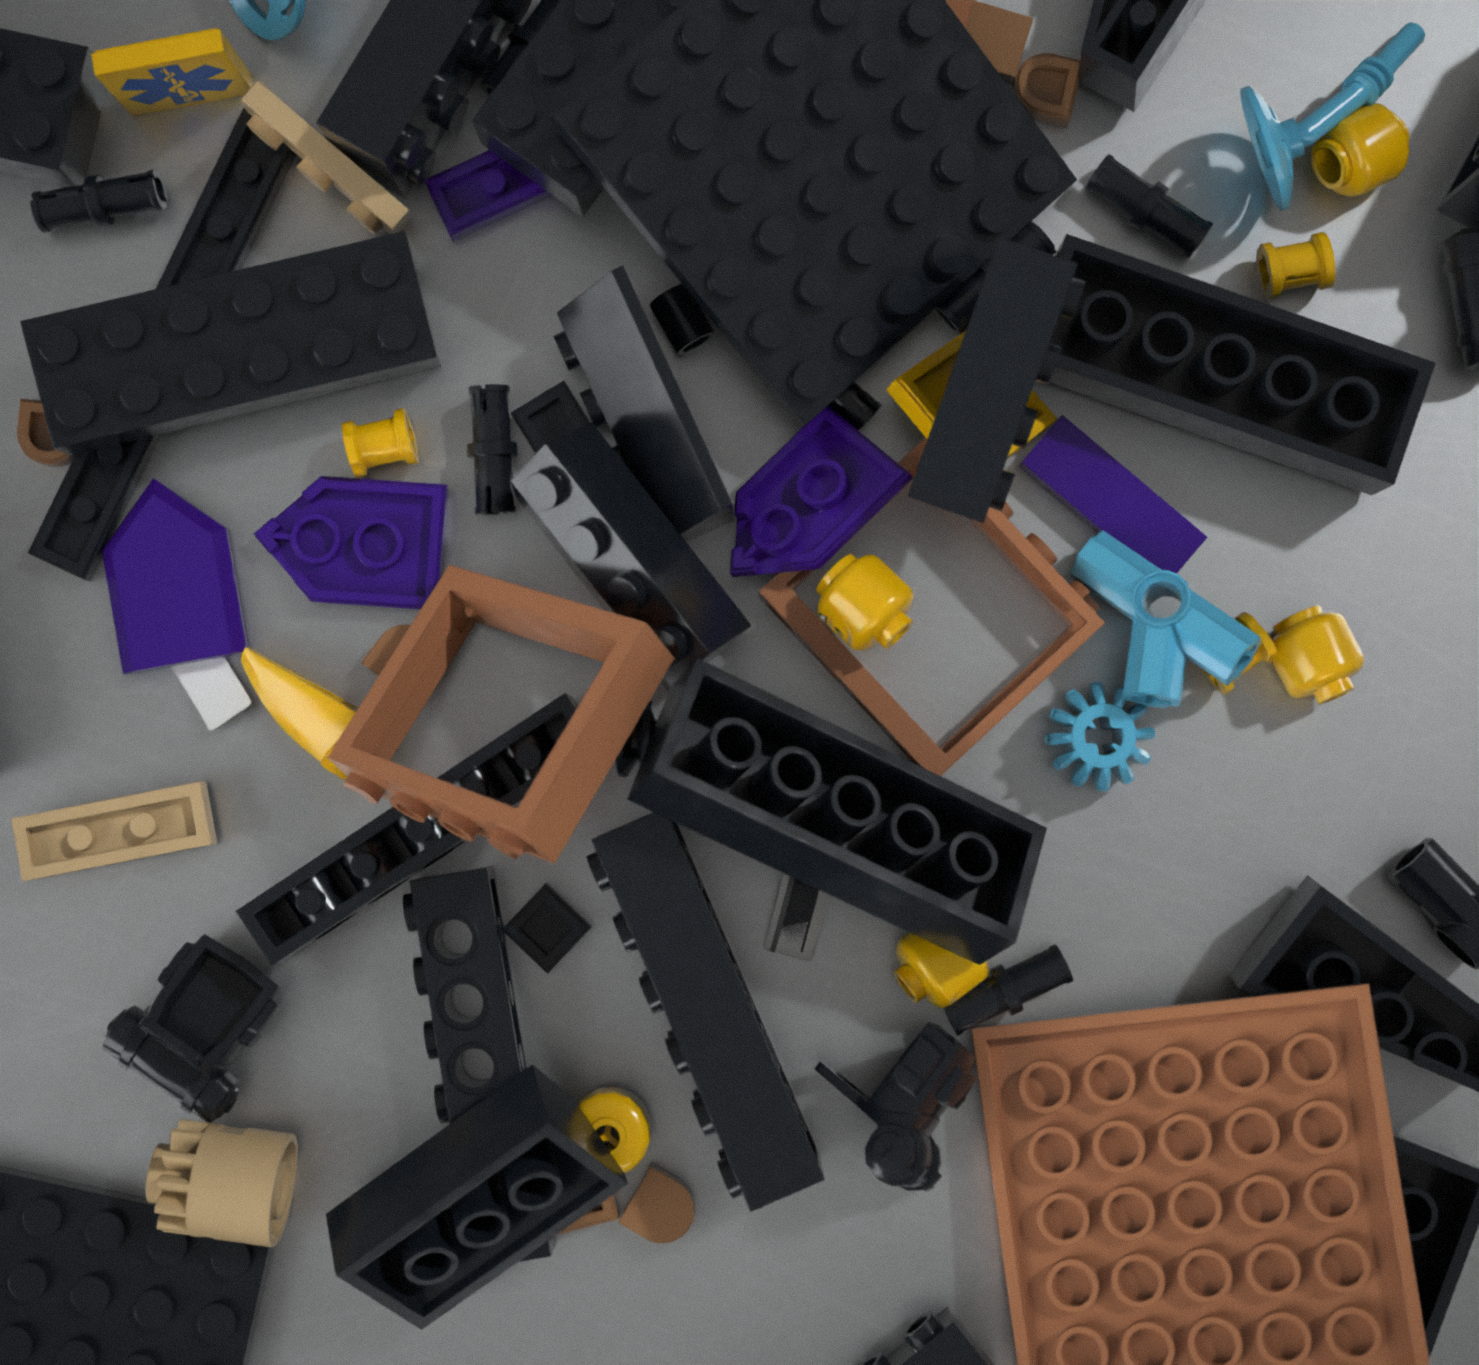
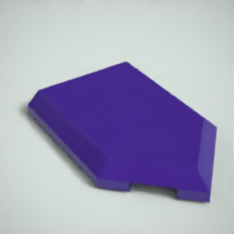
[730,406,912,577]
[253,476,449,610]
[102,478,248,675]

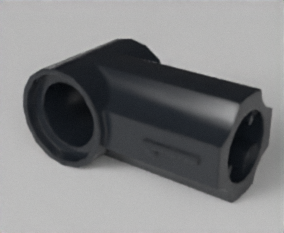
[1388,838,1479,970]

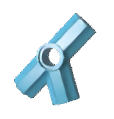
[1069,530,1262,708]

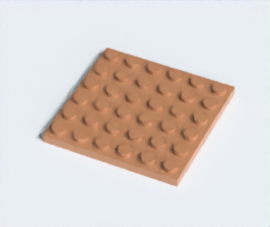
[972,983,1430,1365]

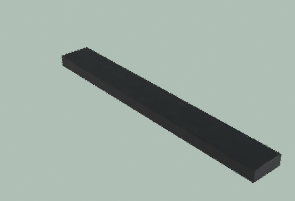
[28,107,297,582]

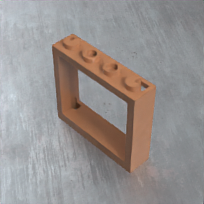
[758,437,1105,776]
[327,565,674,864]

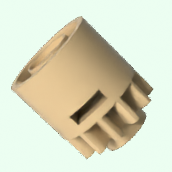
[146,1119,298,1247]

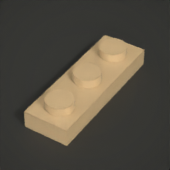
[241,80,410,235]
[11,781,218,881]

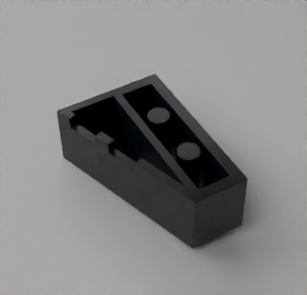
[1080,0,1206,112]

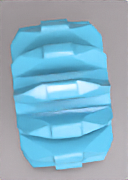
[1043,682,1155,791]

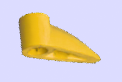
[241,647,358,780]

